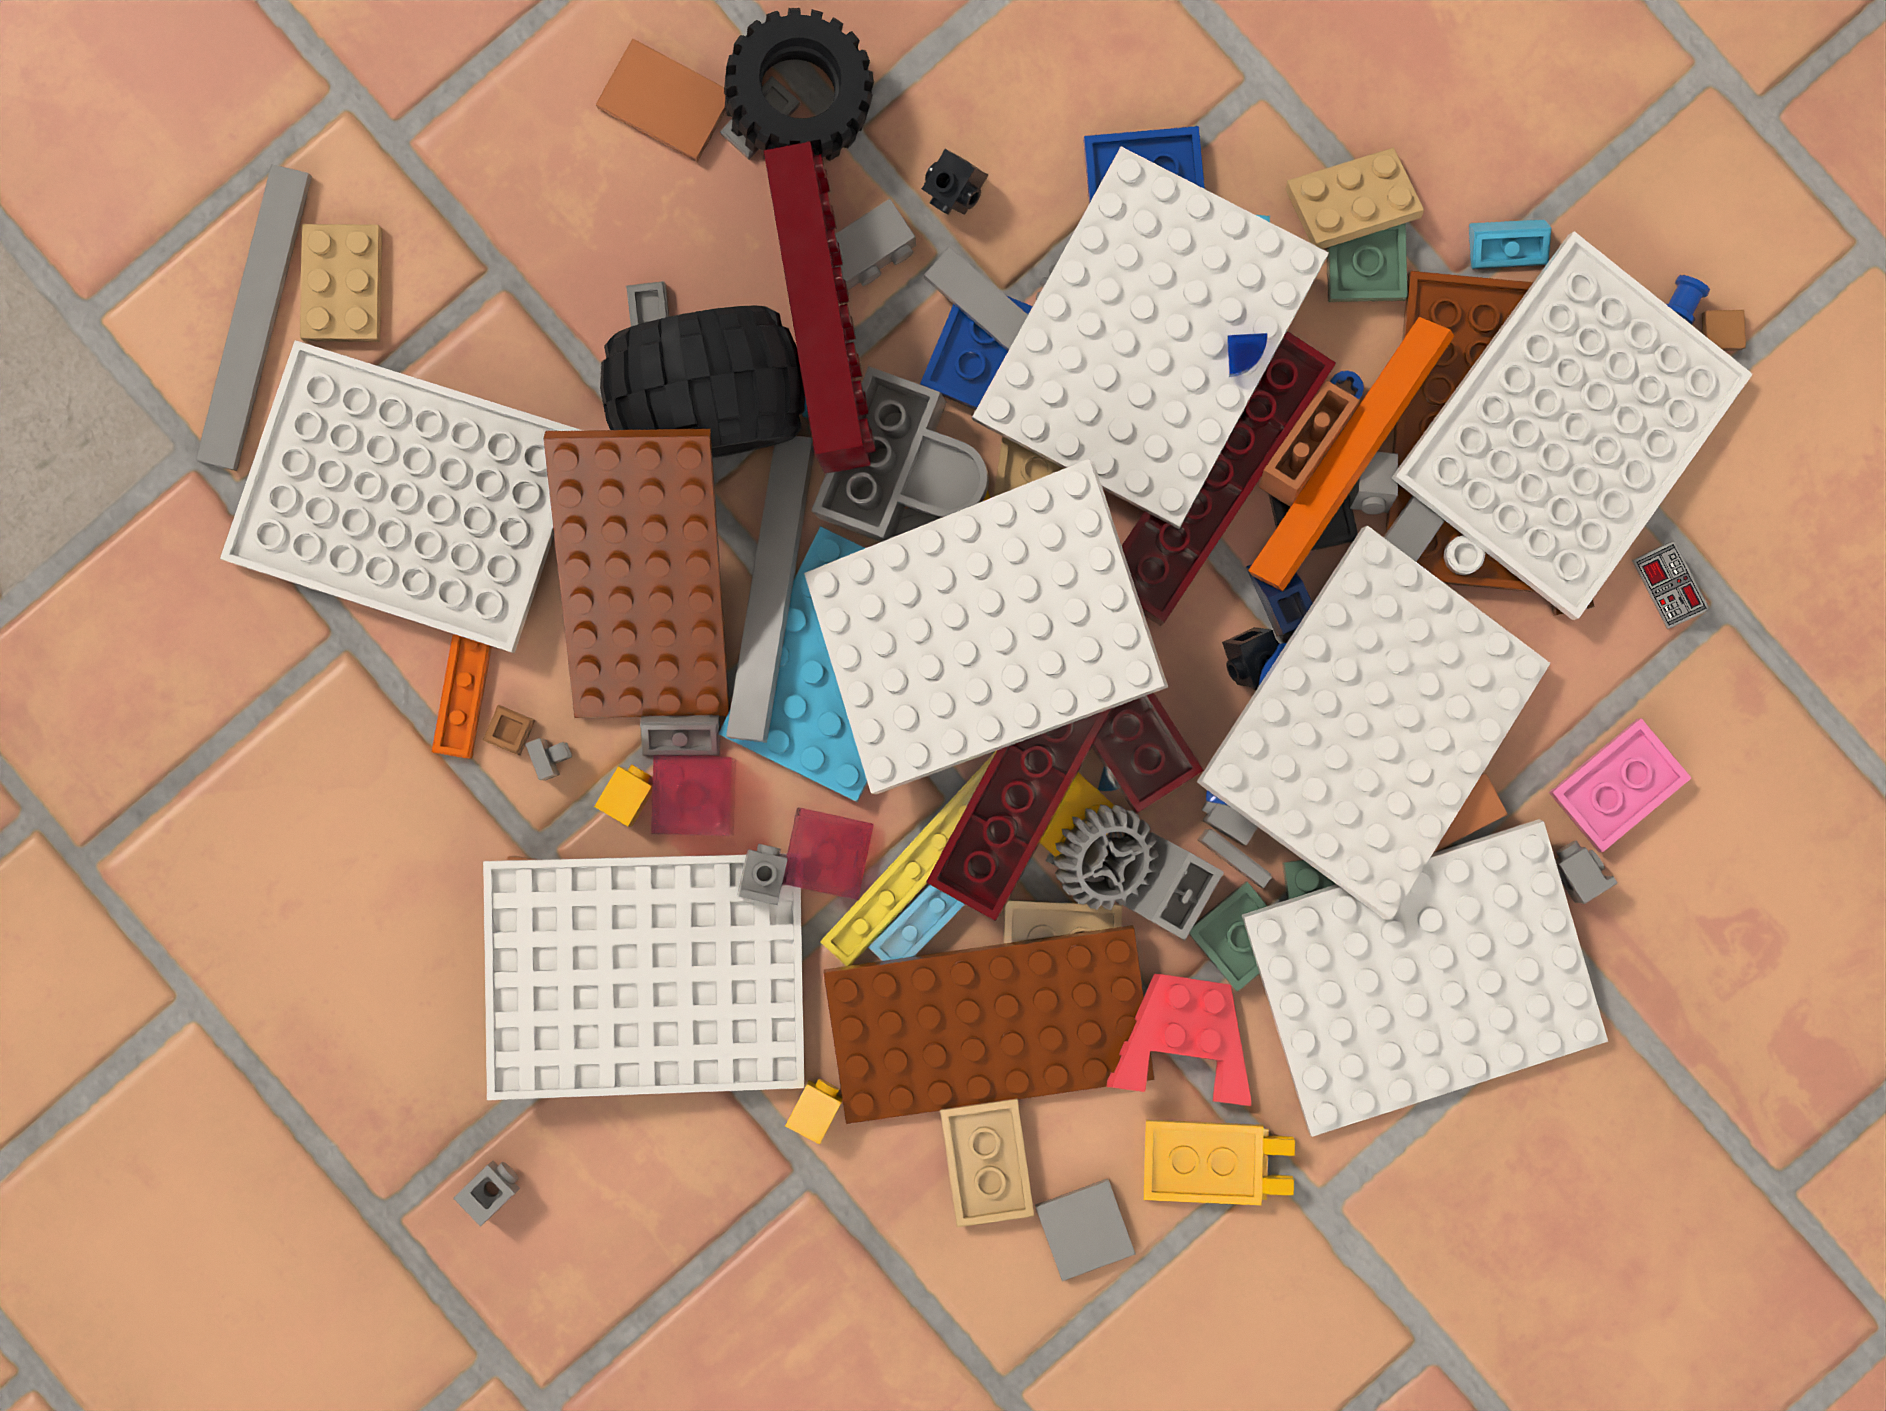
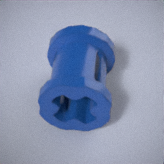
[1666,275,1710,325]

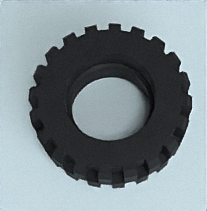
[724,8,874,161]

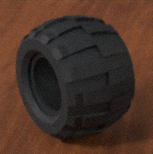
[600,305,805,458]

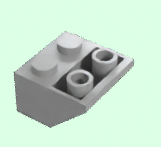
[1126,832,1224,940]

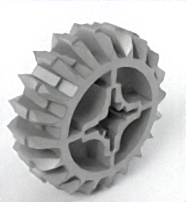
[1052,804,1159,910]

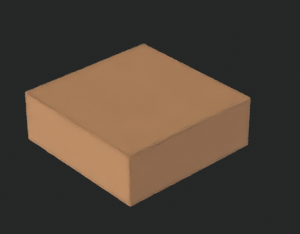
[1702,310,1746,351]
[483,705,535,755]

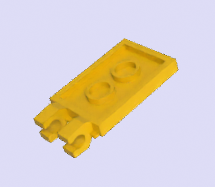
[1144,1120,1295,1205]

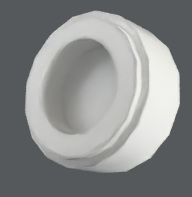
[1444,535,1485,575]

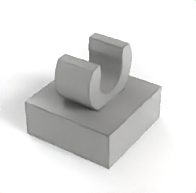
[525,738,572,781]

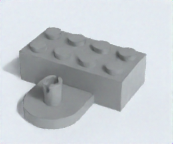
[811,366,989,542]

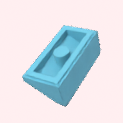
[1469,220,1551,269]

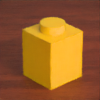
[594,764,656,827]
[785,1079,842,1145]

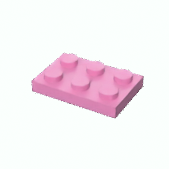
[1549,718,1691,852]

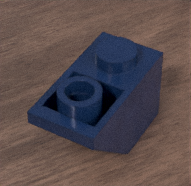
[1246,564,1313,637]

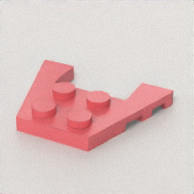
[1107,974,1251,1106]

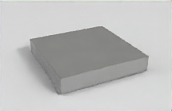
[1035,1178,1135,1281]

